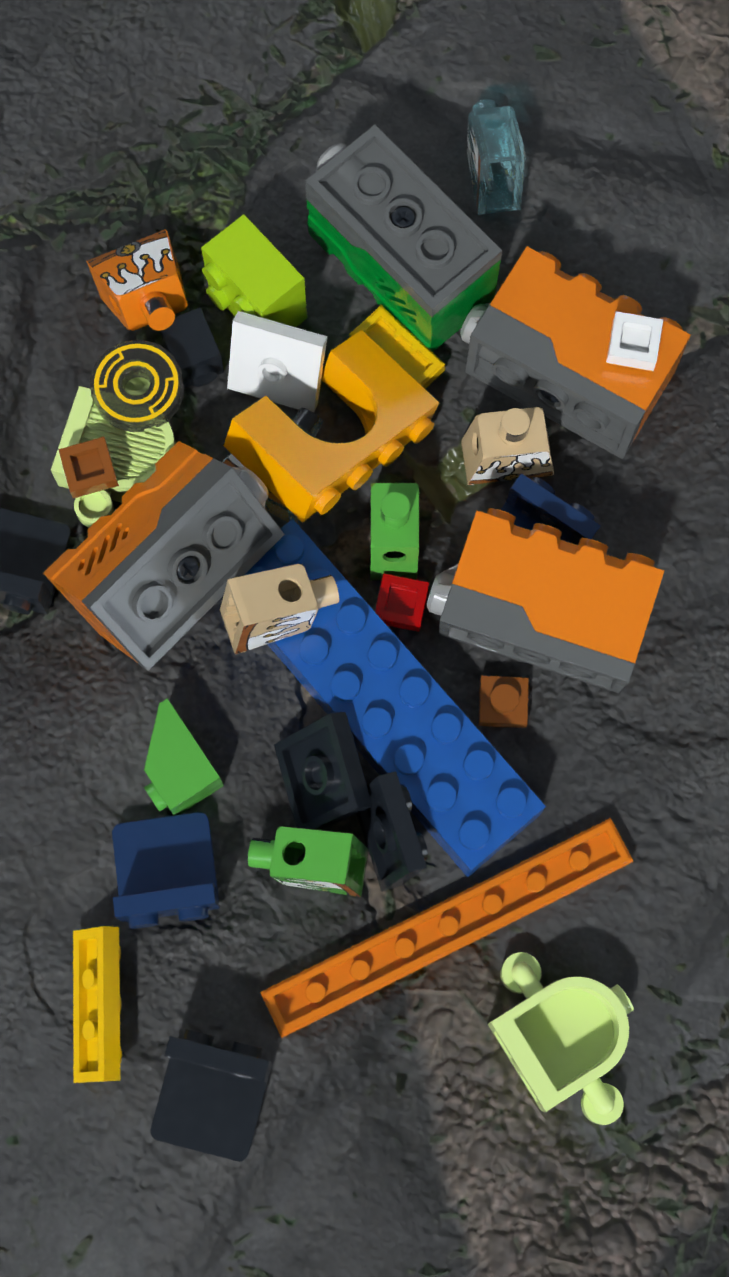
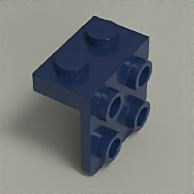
[501,473,601,545]
[112,812,220,929]

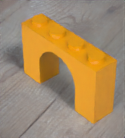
[224,330,439,523]

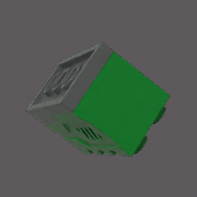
[305,125,502,352]

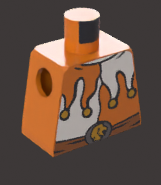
[86,229,188,331]

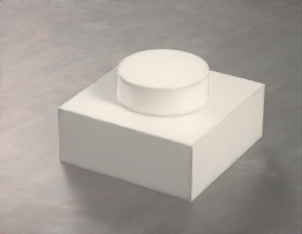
[606,311,663,371]

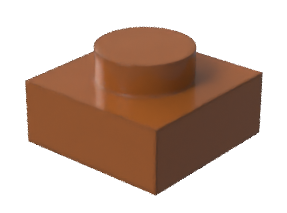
[58,437,119,499]
[478,676,529,728]

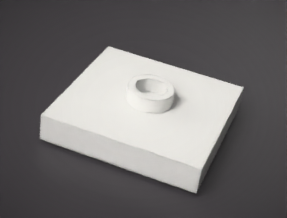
[227,311,327,413]

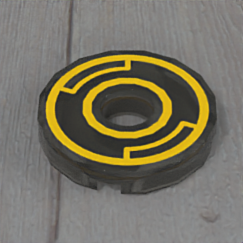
[90,340,184,432]

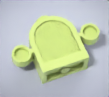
[51,361,176,528]
[488,952,634,1125]

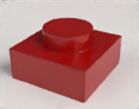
[375,573,429,632]

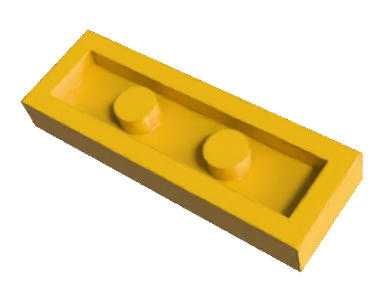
[73,926,122,1083]

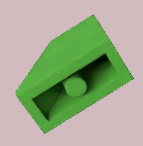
[144,698,224,816]

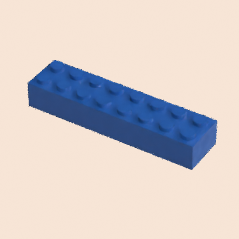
[245,519,546,877]

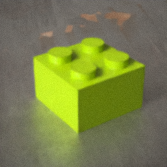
[201,214,307,327]

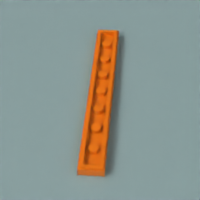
[260,818,634,1038]

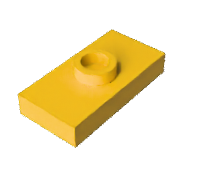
[349,305,446,389]

